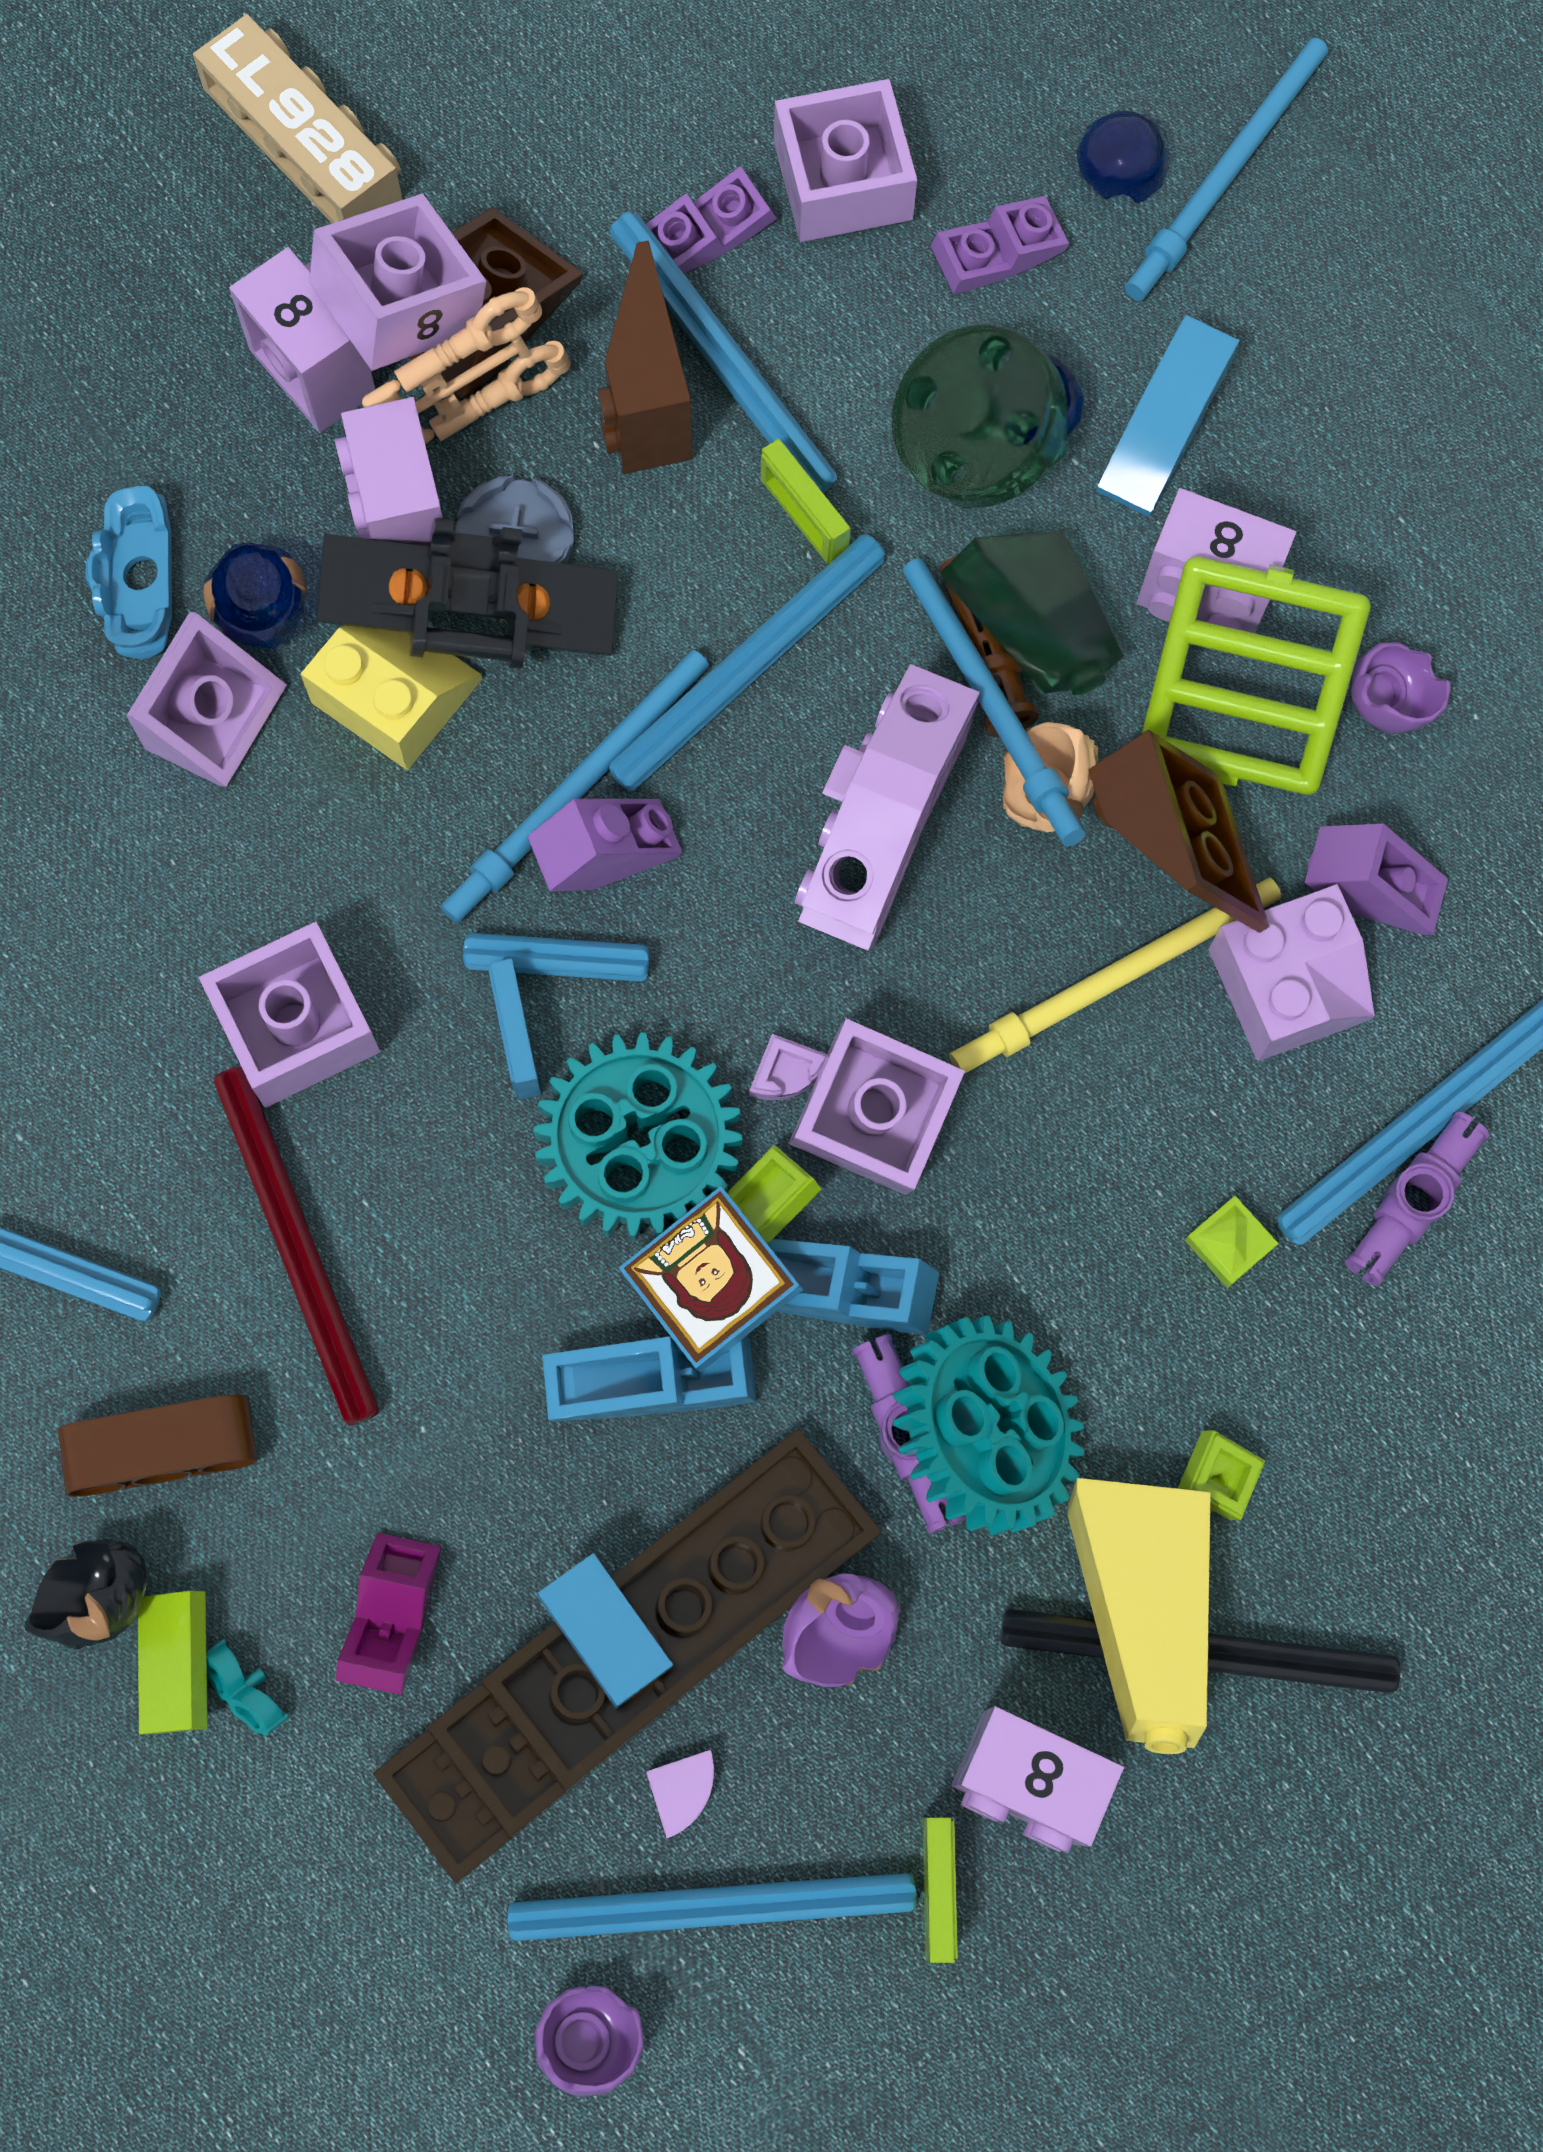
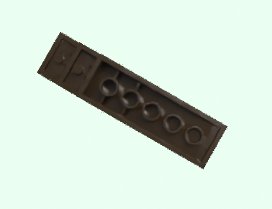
[373,1429,882,1885]

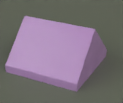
[127,612,287,787]

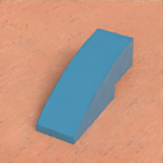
[1096,315,1240,518]
[768,1239,939,1335]
[542,1336,757,1422]

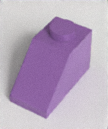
[1305,823,1448,935]

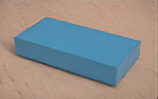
[488,958,541,1099]
[537,1553,673,1708]

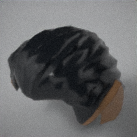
[24,1539,147,1649]

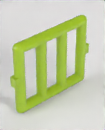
[1142,556,1371,795]

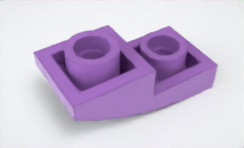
[646,166,777,273]
[931,196,1069,294]

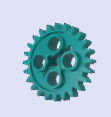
[533,1032,742,1242]
[893,1316,1085,1535]

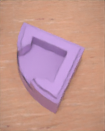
[749,1034,827,1100]
[646,1750,714,1838]

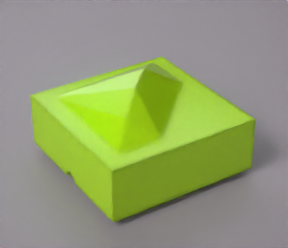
[1184,1196,1279,1289]
[1178,1430,1265,1520]

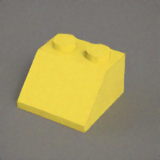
[300,625,482,771]

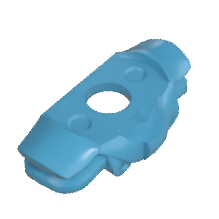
[85,486,172,659]

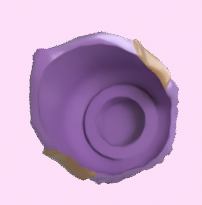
[782,1573,900,1687]

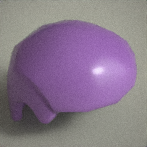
[1351,642,1451,734]
[533,1985,644,2097]

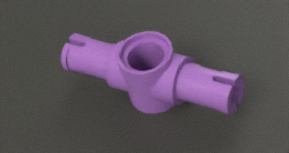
[1345,1112,1490,1287]
[852,1334,966,1534]

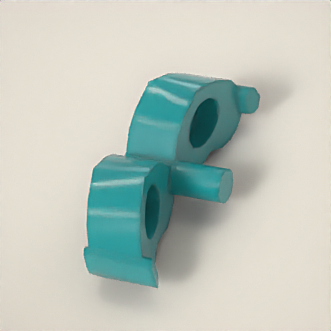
[206,1639,290,1736]

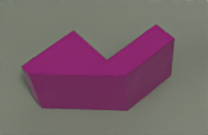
[335,1533,442,1695]

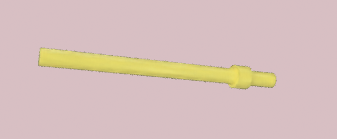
[949,878,1281,1074]

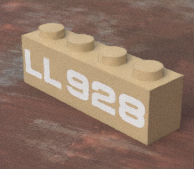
[193,14,403,223]

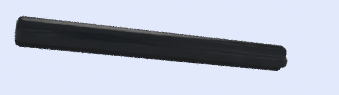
[1000,1609,1401,1693]

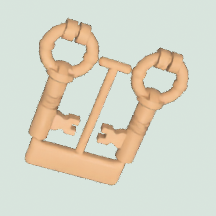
[362,287,571,444]

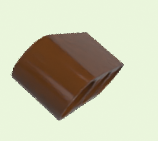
[58,1394,258,1497]

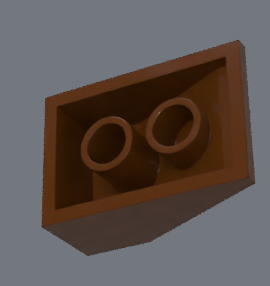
[408,207,583,398]
[597,240,693,474]
[1088,730,1270,933]

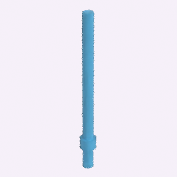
[1124,38,1329,301]
[903,558,1086,846]
[440,650,709,924]

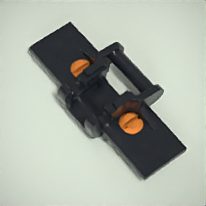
[316,518,619,669]

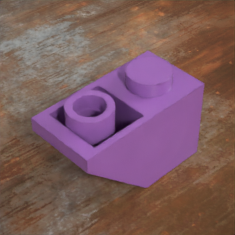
[527,799,683,891]

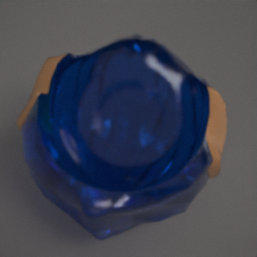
[203,541,308,649]

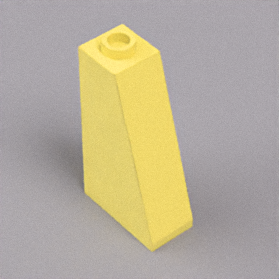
[1068,1478,1211,1754]

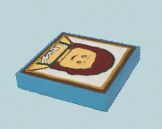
[619,1186,804,1373]

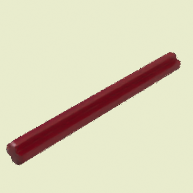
[214,1066,379,1425]

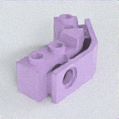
[795,664,980,951]

